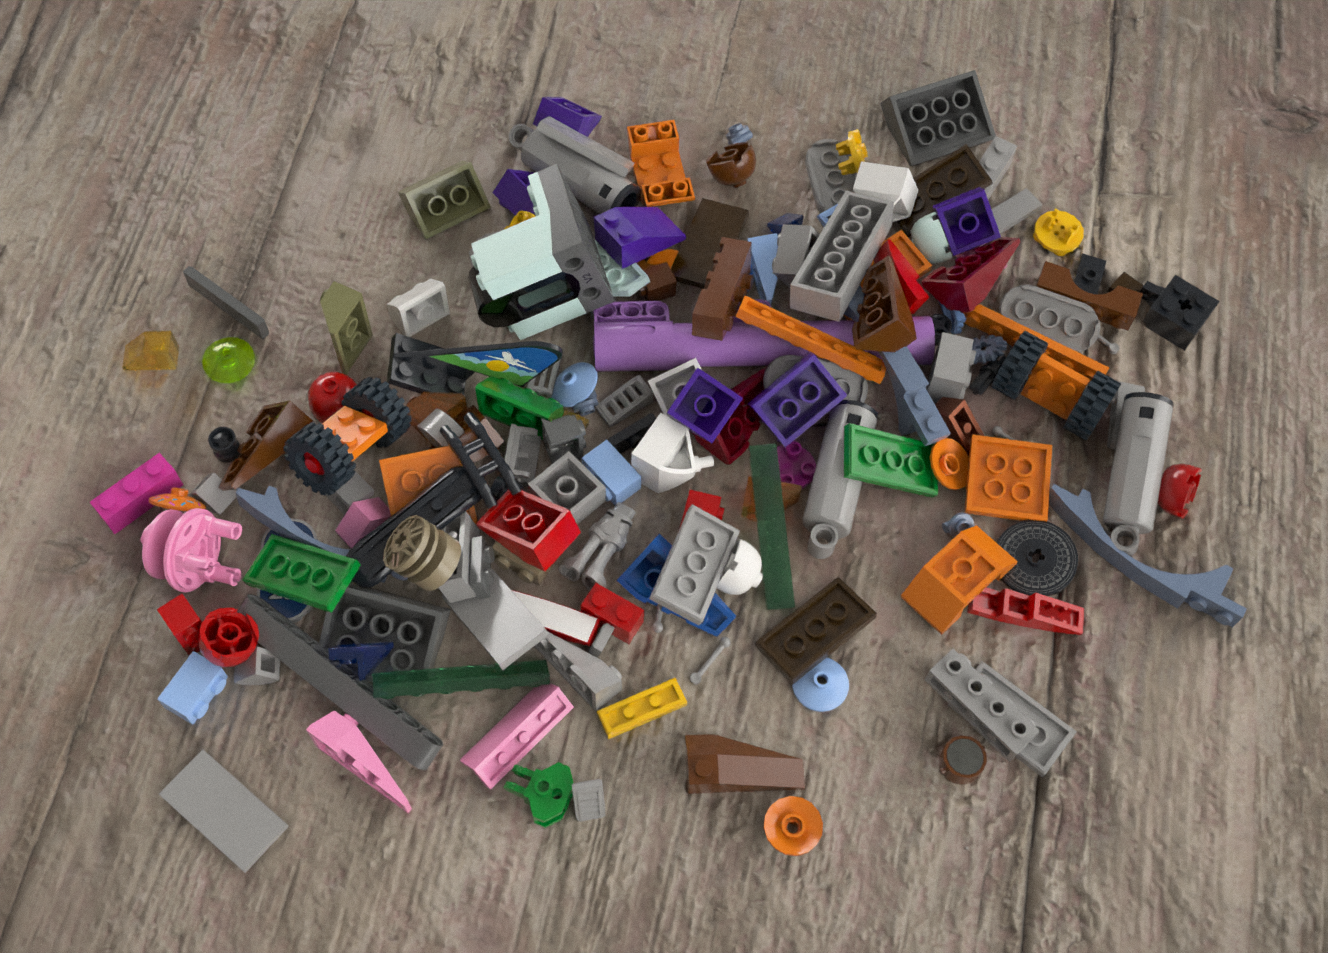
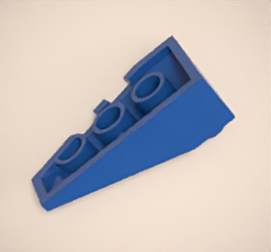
[616,534,736,637]

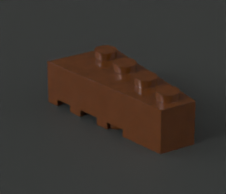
[692,237,754,341]

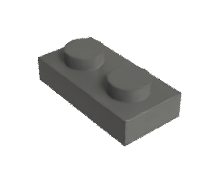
[470,536,494,599]

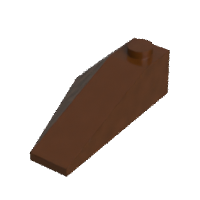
[852,256,917,352]

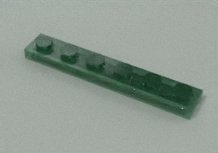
[748,444,795,611]
[372,660,550,699]

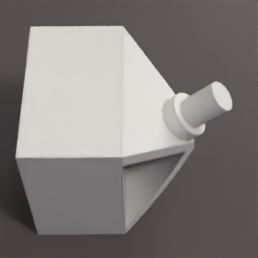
[853,161,918,222]
[631,413,714,493]

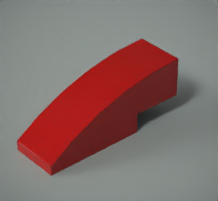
[873,239,929,315]

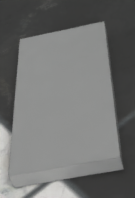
[537,116,635,177]
[649,505,740,625]
[442,568,549,670]
[948,661,1077,778]
[159,749,289,873]

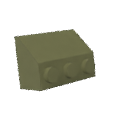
[398,160,491,239]
[320,281,373,374]

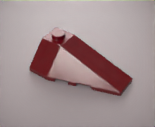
[921,237,1020,313]

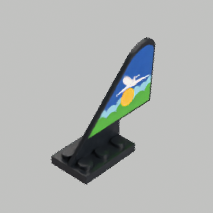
[387,333,563,405]

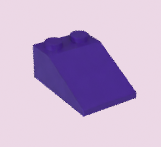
[594,207,686,269]

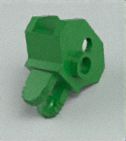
[503,762,574,828]

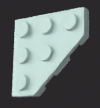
[553,240,650,297]

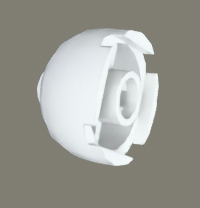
[717,538,763,595]

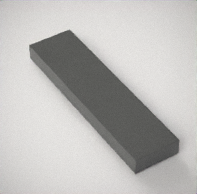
[183,266,269,339]

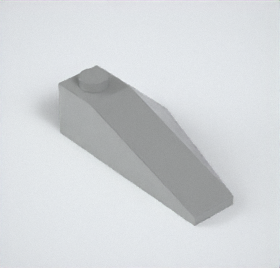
[534,632,622,712]

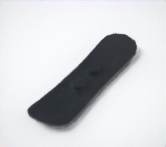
[346,466,482,588]

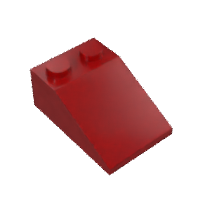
[476,489,581,572]

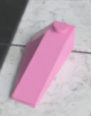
[306,711,412,813]

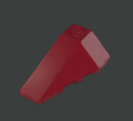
[693,366,768,465]

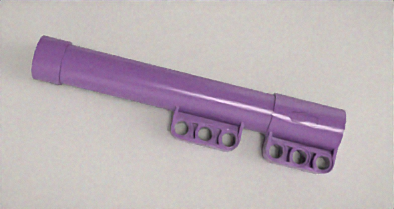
[593,299,935,372]

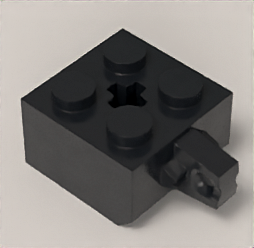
[1139,274,1220,351]

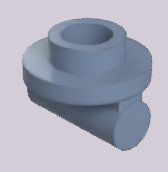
[726,123,753,145]
[572,390,599,416]
[942,512,974,538]

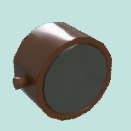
[939,735,987,785]

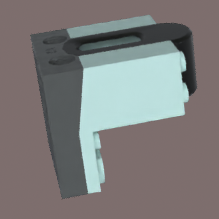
[468,164,615,340]

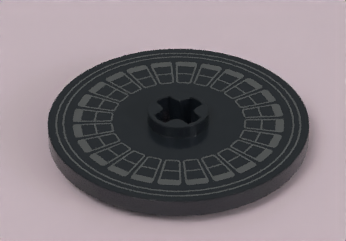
[997,520,1078,596]

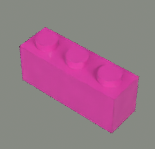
[90,452,183,534]

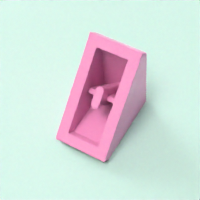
[335,497,391,548]

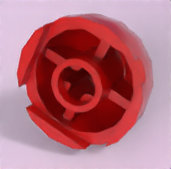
[308,372,357,423]
[1157,463,1202,519]
[198,608,259,667]

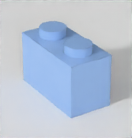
[582,440,641,505]
[157,651,228,725]

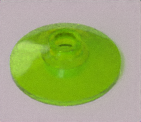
[202,337,255,383]

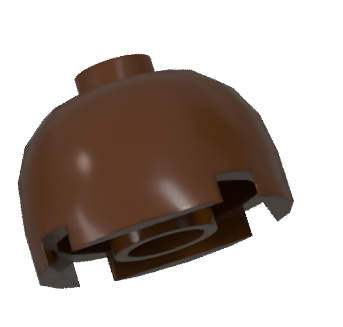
[706,142,756,188]

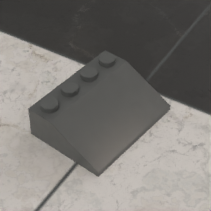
[880,70,996,167]
[319,582,451,696]

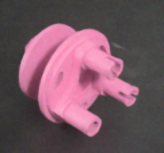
[140,508,242,592]

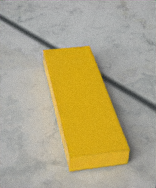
[597,678,687,739]

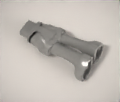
[558,502,636,591]

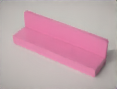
[460,680,574,790]

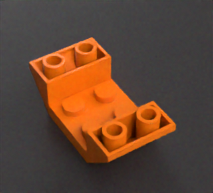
[627,120,695,207]
[901,525,1018,635]

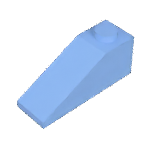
[747,233,778,306]

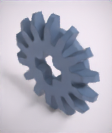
[972,335,1007,364]

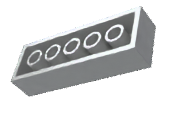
[790,191,894,322]

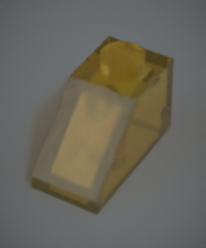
[122,331,179,370]

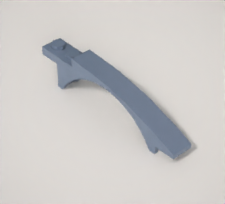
[844,285,951,446]
[1049,484,1247,628]
[236,486,408,583]

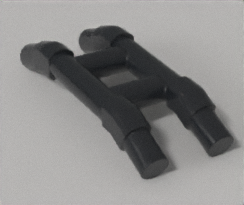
[440,412,522,509]

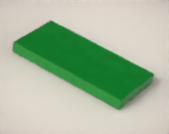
[844,423,938,498]
[242,534,361,613]

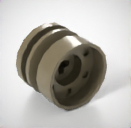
[383,515,461,591]

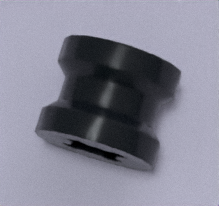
[930,313,952,346]

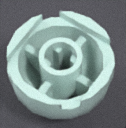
[911,212,952,264]

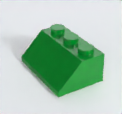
[475,376,564,440]

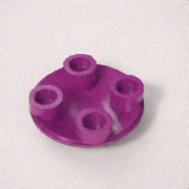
[763,441,816,491]

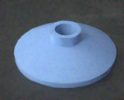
[552,362,598,408]
[792,658,849,712]

